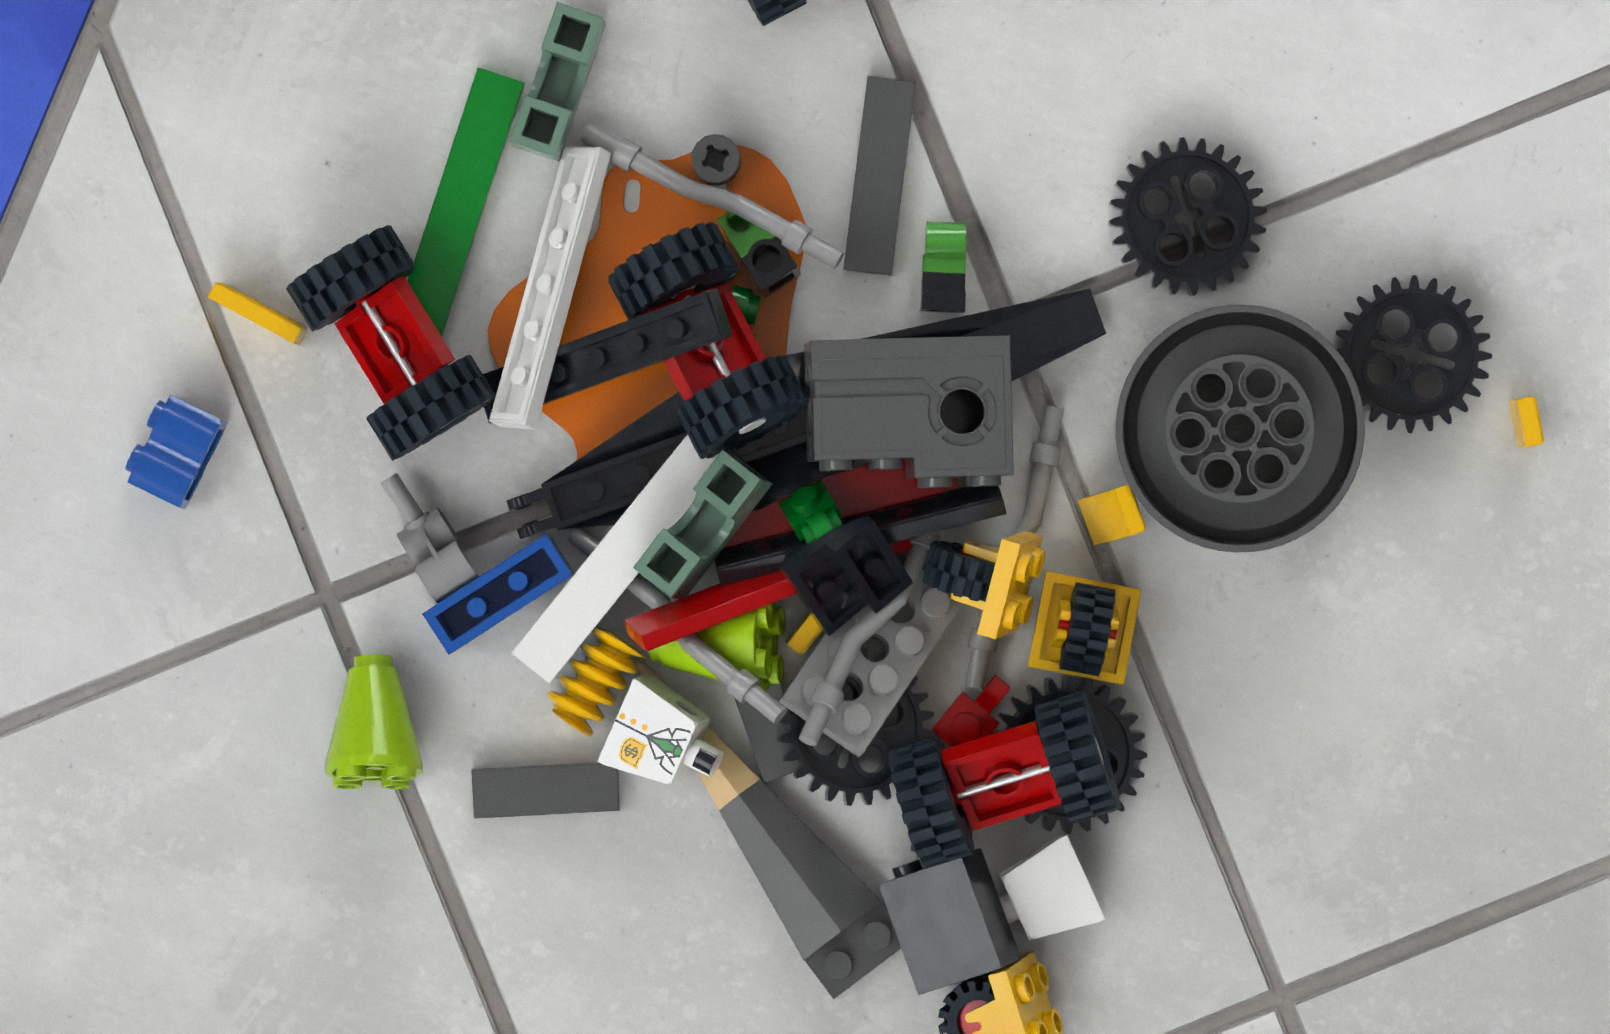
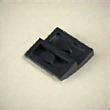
[778,516,914,636]

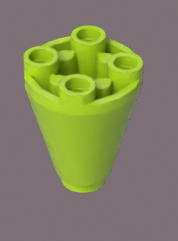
[648,603,786,691]
[325,654,423,790]

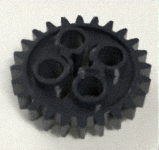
[1108,137,1267,296]
[1336,275,1492,433]
[777,648,935,806]
[990,675,1147,834]

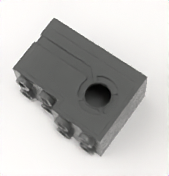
[804,335,1014,488]

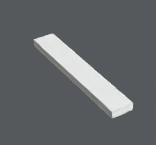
[489,146,611,430]
[511,434,730,683]

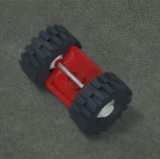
[608,222,809,459]
[286,225,496,461]
[889,691,1121,869]

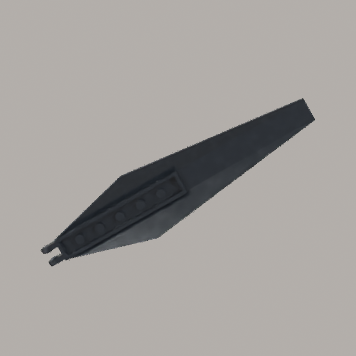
[506,288,1106,539]

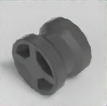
[691,134,740,186]

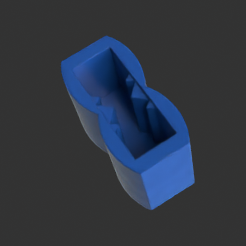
[125,395,228,509]

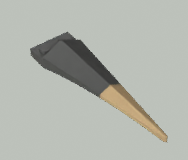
[637,659,901,999]

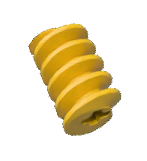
[546,627,647,737]

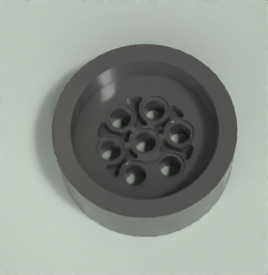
[1116,305,1365,553]

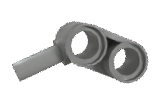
[381,473,479,603]

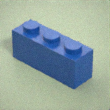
[422,533,575,655]

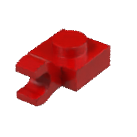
[932,674,1010,747]

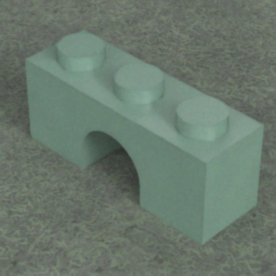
[509,2,606,162]
[633,450,773,599]

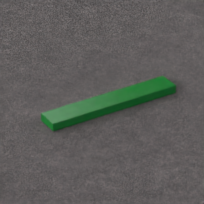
[407,67,525,337]

